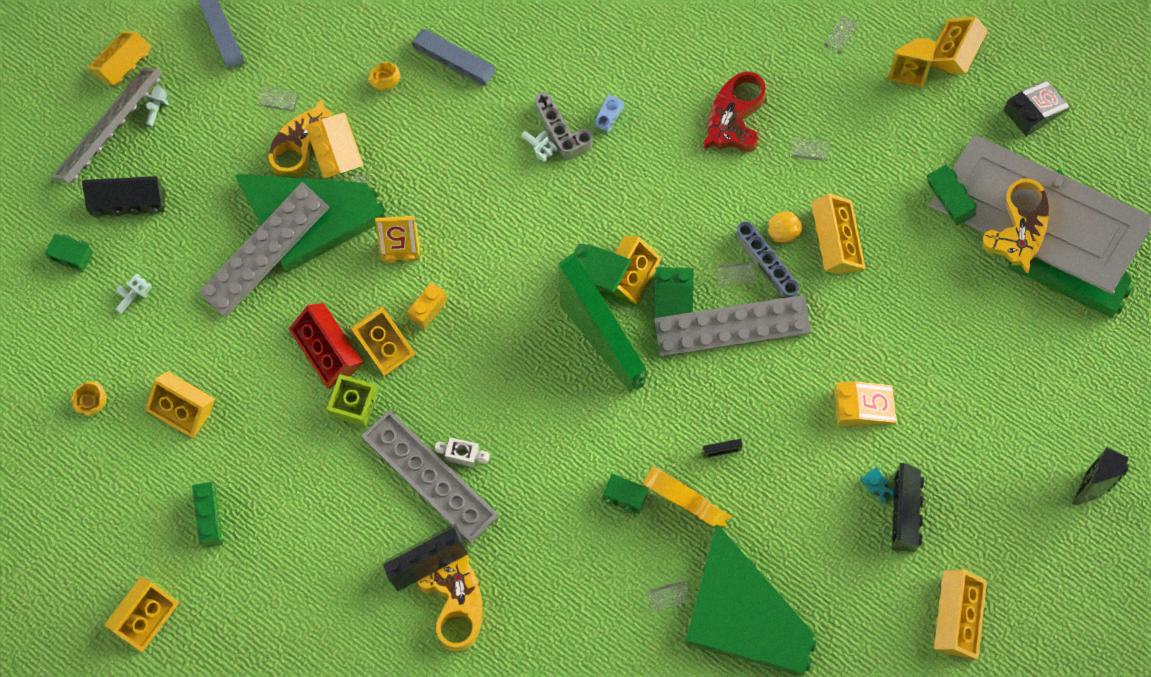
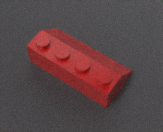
[288,303,363,389]

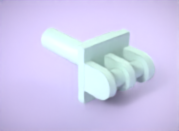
[146,86,169,126]
[522,131,558,162]
[116,274,152,313]

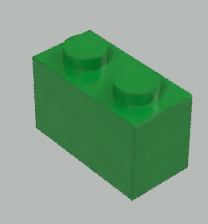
[45,234,93,272]
[603,474,648,514]

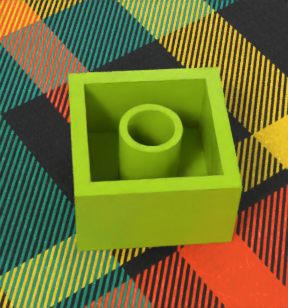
[326,374,379,427]

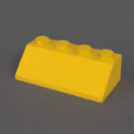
[811,193,866,274]
[934,569,987,660]

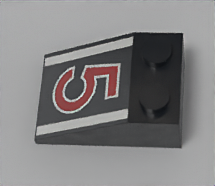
[1003,80,1070,137]

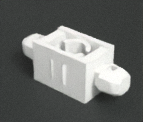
[435,438,490,468]

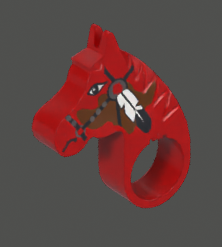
[703,72,766,152]

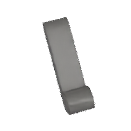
[535,92,593,160]

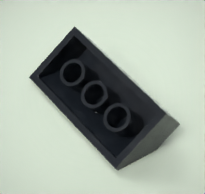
[82,176,165,217]
[1072,447,1129,505]
[892,463,924,552]
[383,523,469,591]

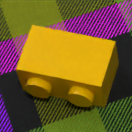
[408,283,448,329]

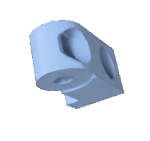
[595,94,624,132]

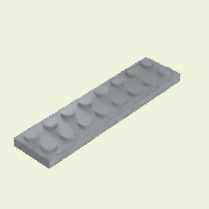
[51,68,162,184]
[199,182,330,318]
[654,295,811,356]
[361,410,499,544]

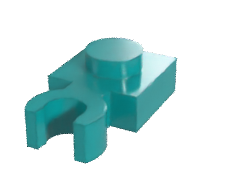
[860,467,894,504]

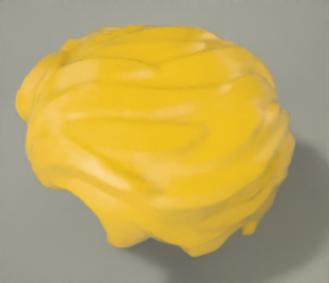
[368,62,400,90]
[767,212,802,244]
[71,381,106,416]

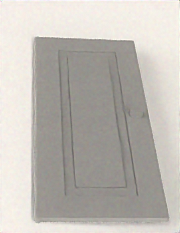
[928,134,1151,294]

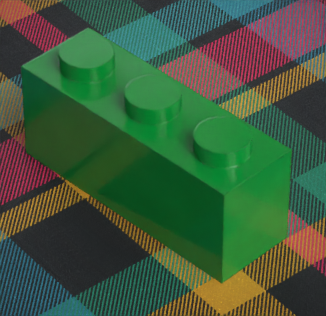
[927,164,977,226]
[192,482,223,548]

